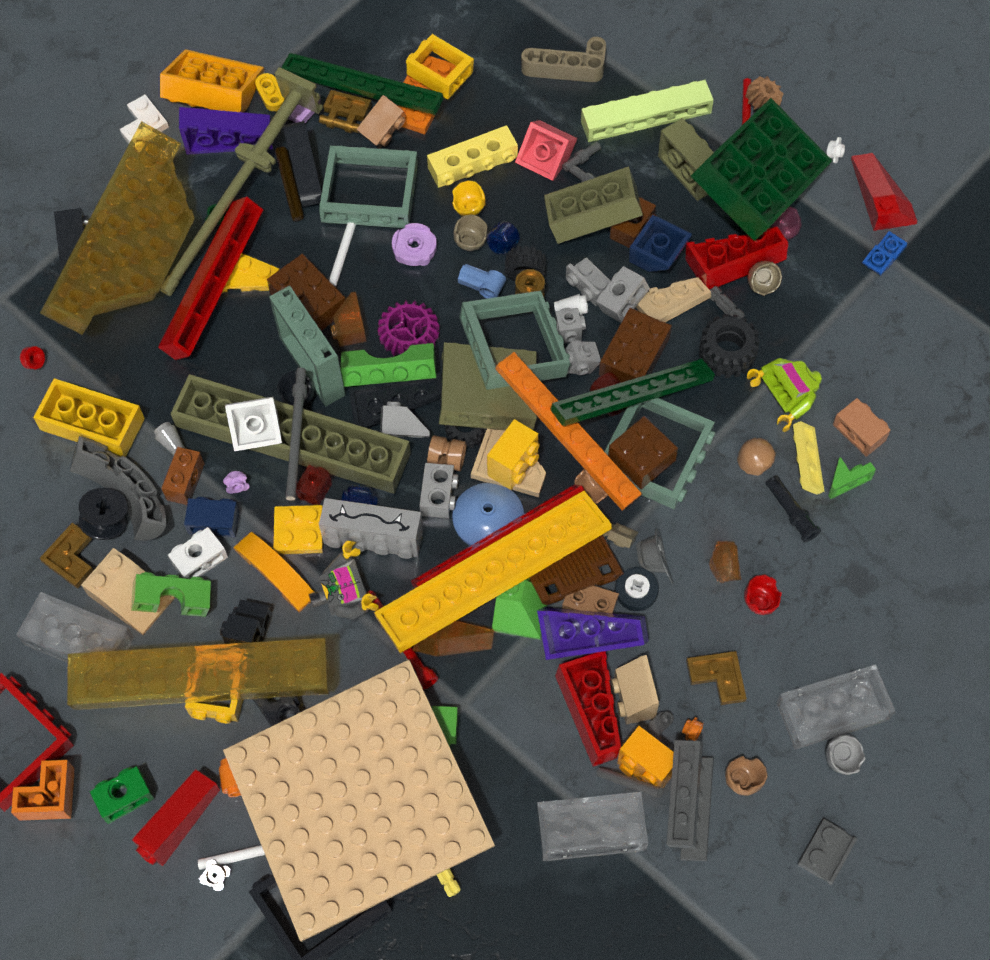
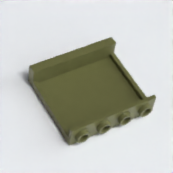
[439,342,536,430]

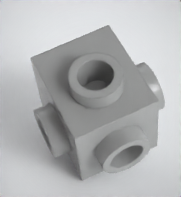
[555,308,586,344]
[565,340,601,375]

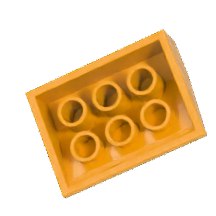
[160,49,264,113]

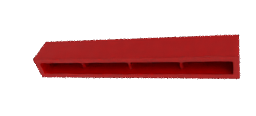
[158,197,263,360]

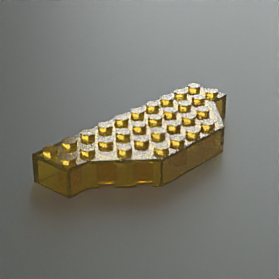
[40,121,195,335]

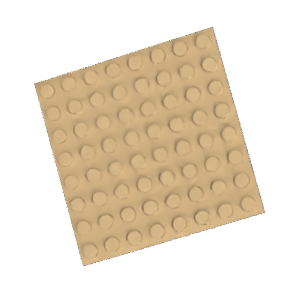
[223,660,495,942]

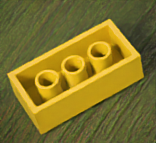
[33,378,145,457]

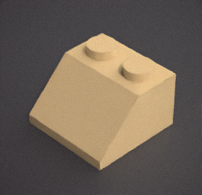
[611,655,659,725]

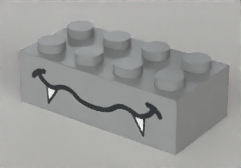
[319,498,423,559]

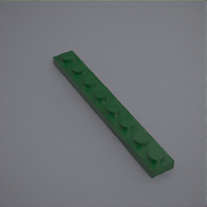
[281,53,444,115]
[550,359,715,426]

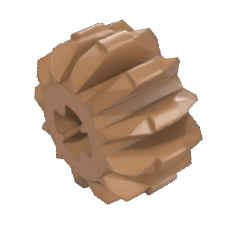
[745,76,784,110]

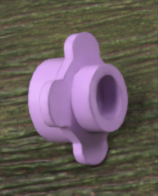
[223,471,249,494]

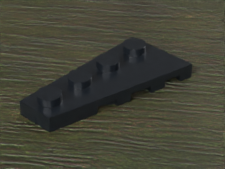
[349,373,442,428]

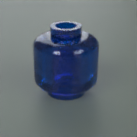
[487,221,520,255]
[341,485,377,506]

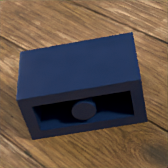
[184,497,240,538]

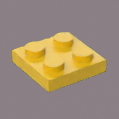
[273,505,323,554]

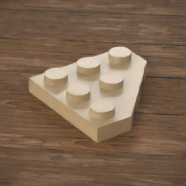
[471,429,546,497]

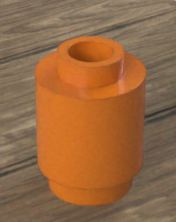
[218,758,241,797]

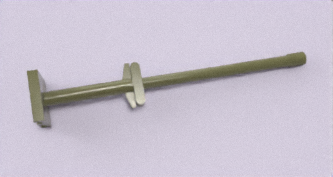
[159,67,323,296]

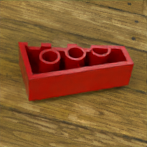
[686,227,788,290]
[555,651,621,767]

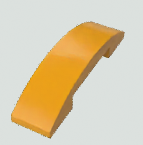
[233,532,314,612]

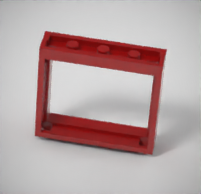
[0,673,74,812]

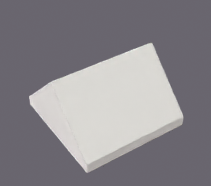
[225,397,282,451]

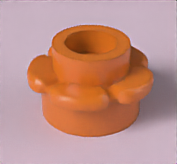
[682,717,704,741]

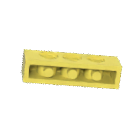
[427,125,518,188]

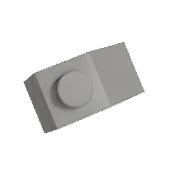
[380,402,430,438]

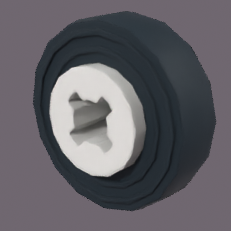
[615,567,659,611]

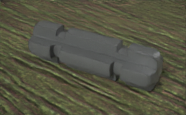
[710,286,745,319]

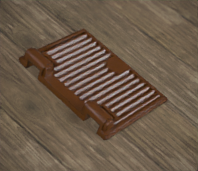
[529,535,623,605]

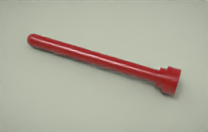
[366,590,438,690]

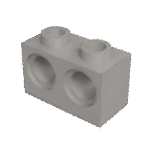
[419,463,458,518]

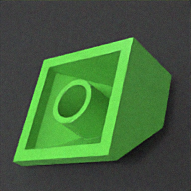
[492,580,549,640]

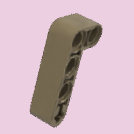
[521,37,606,82]

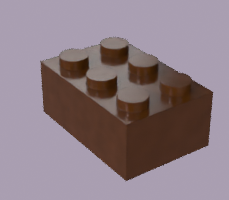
[267,254,347,331]
[599,308,672,383]

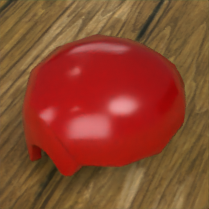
[744,574,782,615]

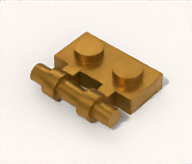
[319,90,372,133]

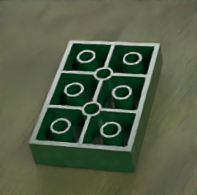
[691,98,832,241]

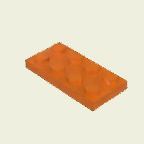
[397,55,456,135]

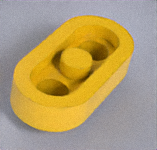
[255,73,285,111]

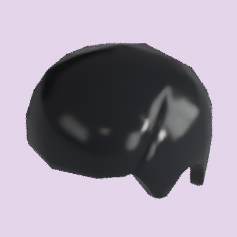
[277,370,314,406]

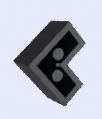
[220,599,272,660]

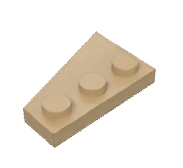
[636,277,711,322]

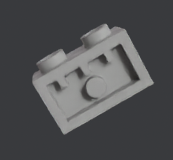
[566,257,611,306]

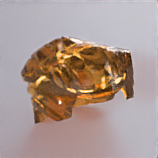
[709,541,741,584]

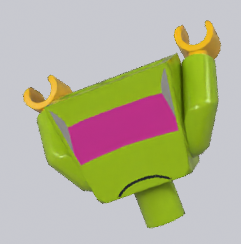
[747,358,822,432]

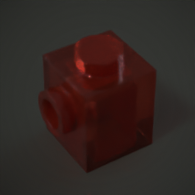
[296,465,332,505]

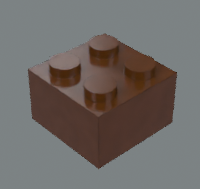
[608,416,678,489]

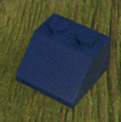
[629,215,692,272]

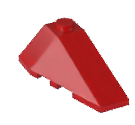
[851,153,917,231]

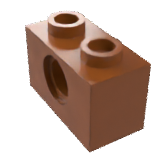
[161,447,205,505]

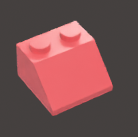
[515,120,577,181]

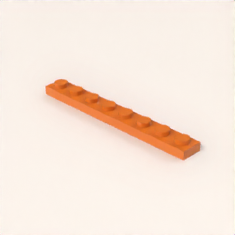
[495,352,642,511]

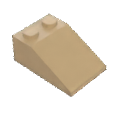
[81,548,175,635]

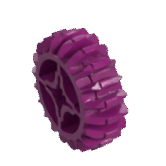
[378,300,440,357]

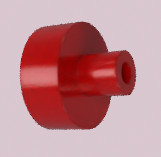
[20,346,45,369]

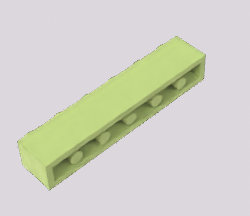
[581,80,713,142]

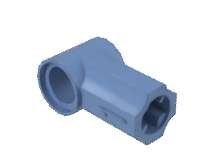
[458,264,506,299]

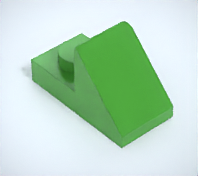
[828,457,876,499]

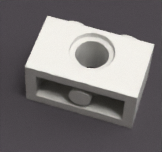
[168,527,228,579]

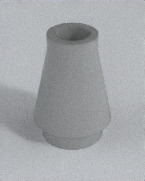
[154,422,186,456]

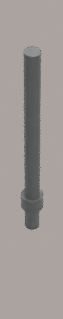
[286,368,307,500]

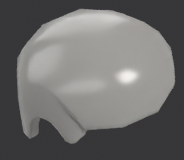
[825,734,865,775]

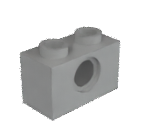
[596,266,650,323]

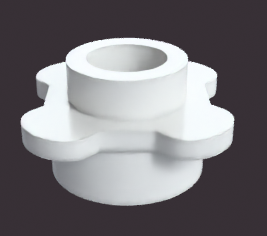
[827,137,845,163]

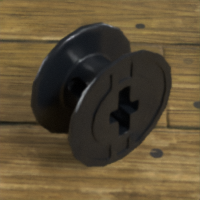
[79,488,128,540]

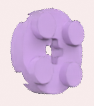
[392,223,437,266]

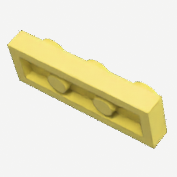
[793,421,825,495]

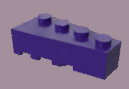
[179,107,273,154]
[537,607,649,660]

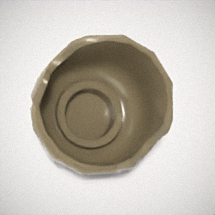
[454,214,487,251]
[747,261,782,296]

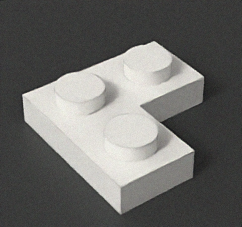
[120,95,169,149]

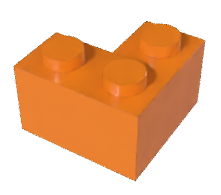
[11,760,75,821]

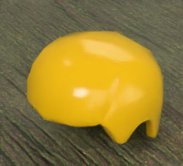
[452,180,486,216]

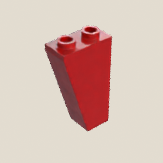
[132,769,220,866]

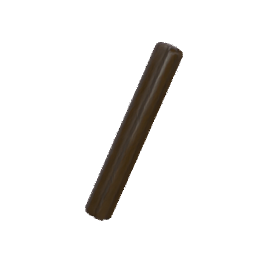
[275,146,304,222]

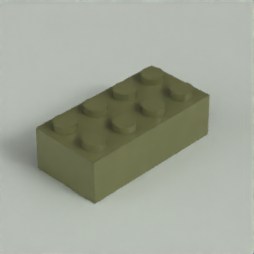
[544,166,643,244]

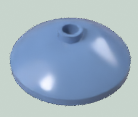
[452,483,524,546]

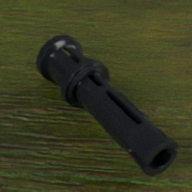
[765,475,821,542]

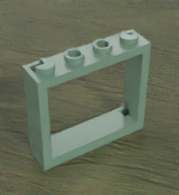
[319,145,418,228]
[269,286,345,407]
[459,291,571,390]
[604,398,716,509]

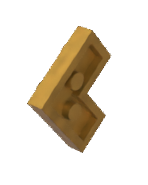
[39,523,94,589]
[686,651,747,705]

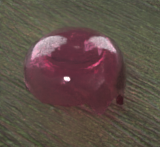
[769,207,802,239]

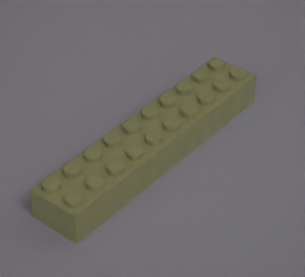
[171,374,411,494]

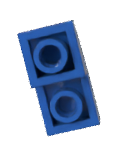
[862,231,907,276]

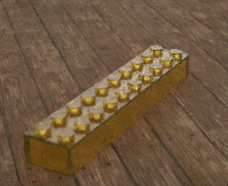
[67,638,329,710]

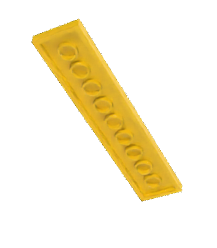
[374,491,612,653]

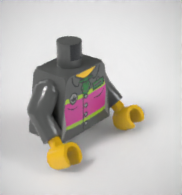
[308,541,378,620]

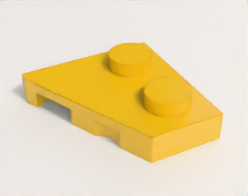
[222,253,279,292]

